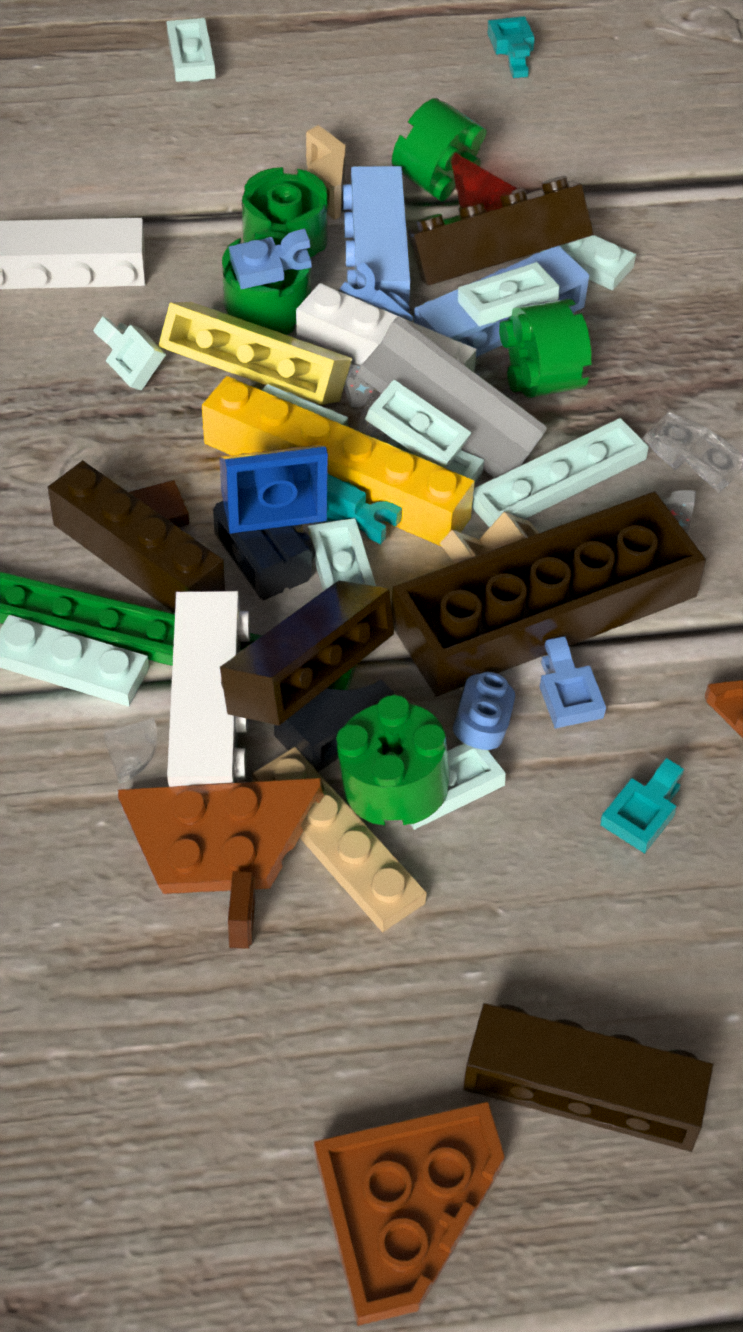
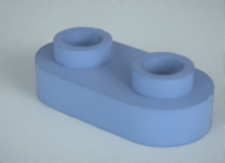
[453,672,515,750]

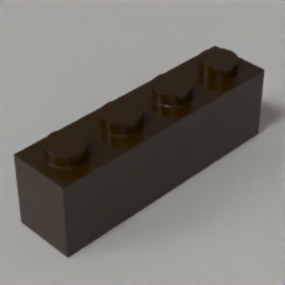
[408,176,594,286]
[48,460,225,613]
[220,580,394,726]
[463,1003,714,1152]

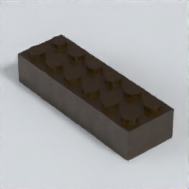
[391,491,706,697]

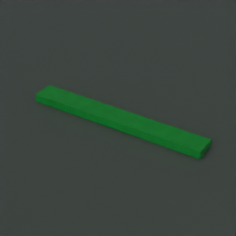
[0,571,356,690]

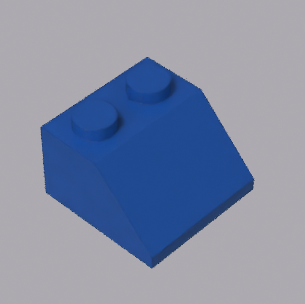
[219,445,328,534]

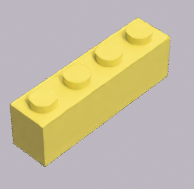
[158,302,352,405]

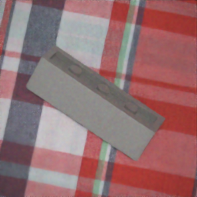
[356,317,547,478]

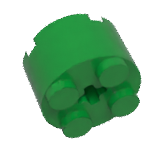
[392,98,487,201]
[242,167,328,258]
[222,231,311,335]
[499,298,592,398]
[336,695,450,825]

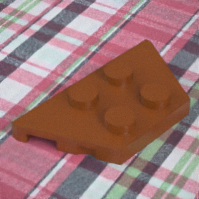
[118,778,324,894]

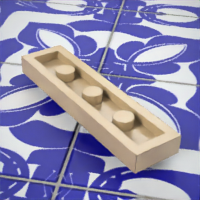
[252,747,427,933]

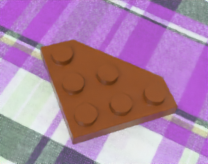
[314,1102,505,1326]

